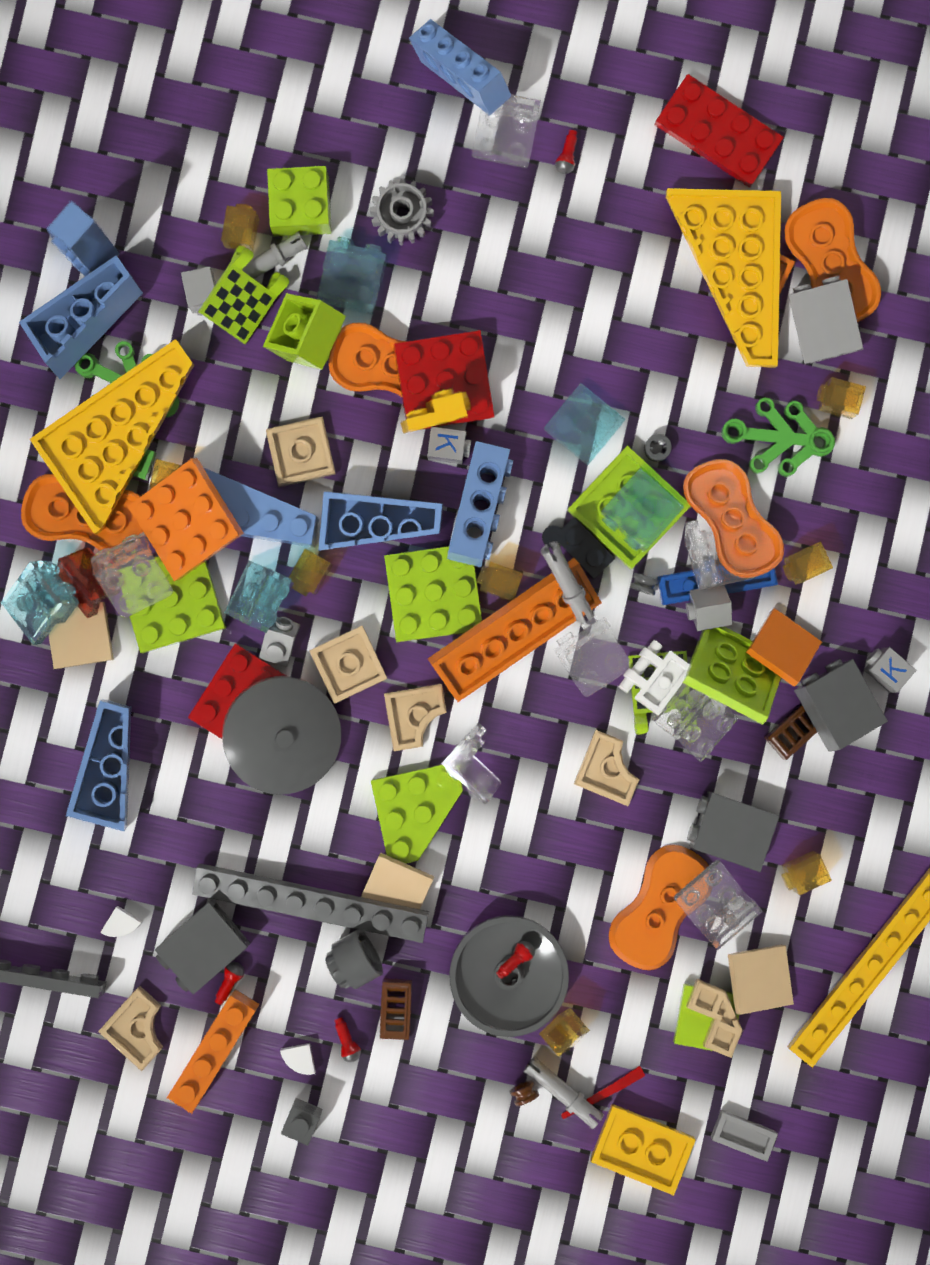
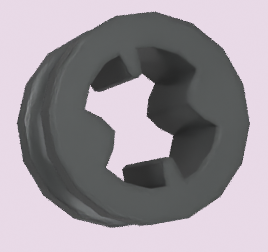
[644,434,671,462]
[630,573,659,596]

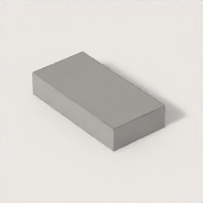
[710,1110,778,1162]

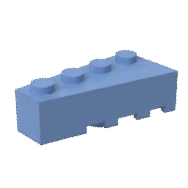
[47,201,120,276]
[19,256,143,379]
[204,468,319,548]
[318,491,443,551]
[66,699,131,832]

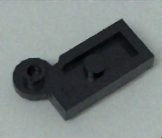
[542,517,615,580]

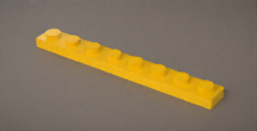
[787,868,930,1068]

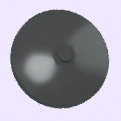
[222,676,341,795]
[450,915,569,1037]

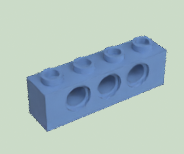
[409,19,512,116]
[447,441,514,567]

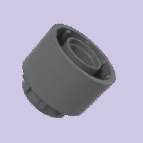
[325,929,383,989]

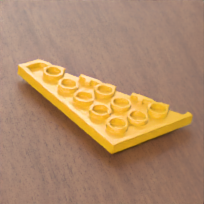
[666,188,781,368]
[29,339,194,535]

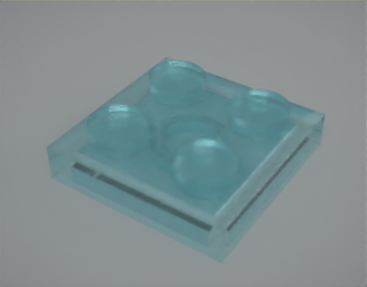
[544,383,626,465]

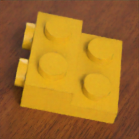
[400,389,470,434]

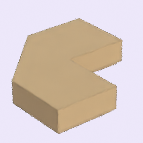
[686,979,742,1058]

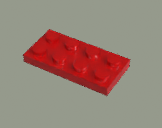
[654,74,784,188]

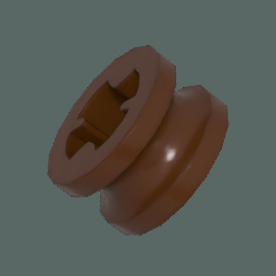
[510,1080,539,1106]

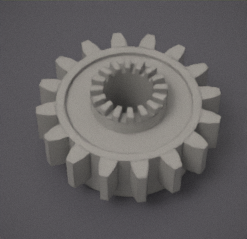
[370,178,434,245]

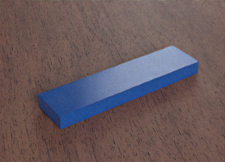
[657,565,778,606]

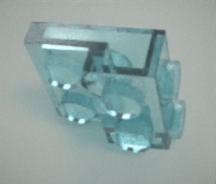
[316,237,387,315]
[600,468,684,552]
[1,561,80,645]
[224,561,292,633]

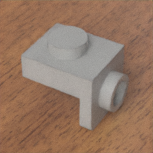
[259,616,300,667]

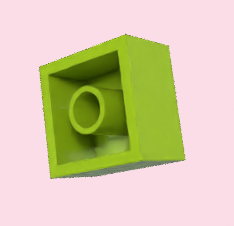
[267,166,331,237]
[263,293,346,370]

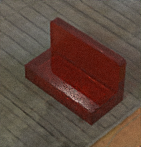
[55,547,120,619]

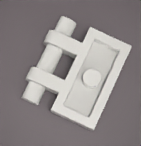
[618,640,689,716]

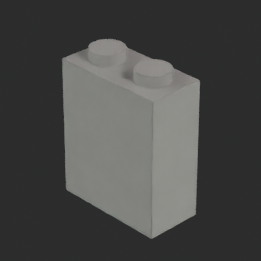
[788,276,863,365]

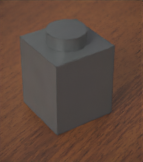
[281,1098,323,1146]

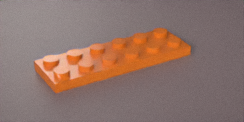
[428,558,602,702]

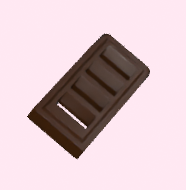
[764,705,817,760]
[380,978,412,1040]

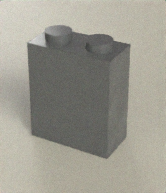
[794,659,888,752]
[687,791,779,872]
[154,899,251,995]

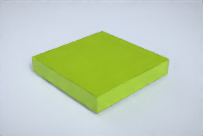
[673,983,739,1051]

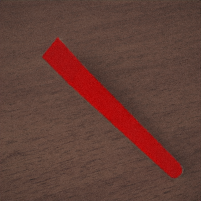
[561,1066,645,1119]

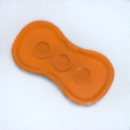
[784,198,881,322]
[328,322,408,397]
[683,459,784,578]
[21,474,147,557]
[609,844,712,971]

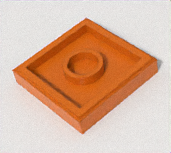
[746,608,822,687]

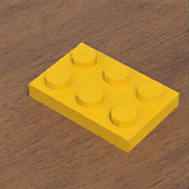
[590,1104,696,1195]

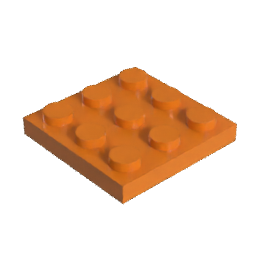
[128,458,244,581]

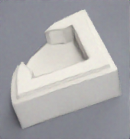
[100,906,143,937]
[280,1043,316,1075]

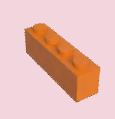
[167,989,260,1114]

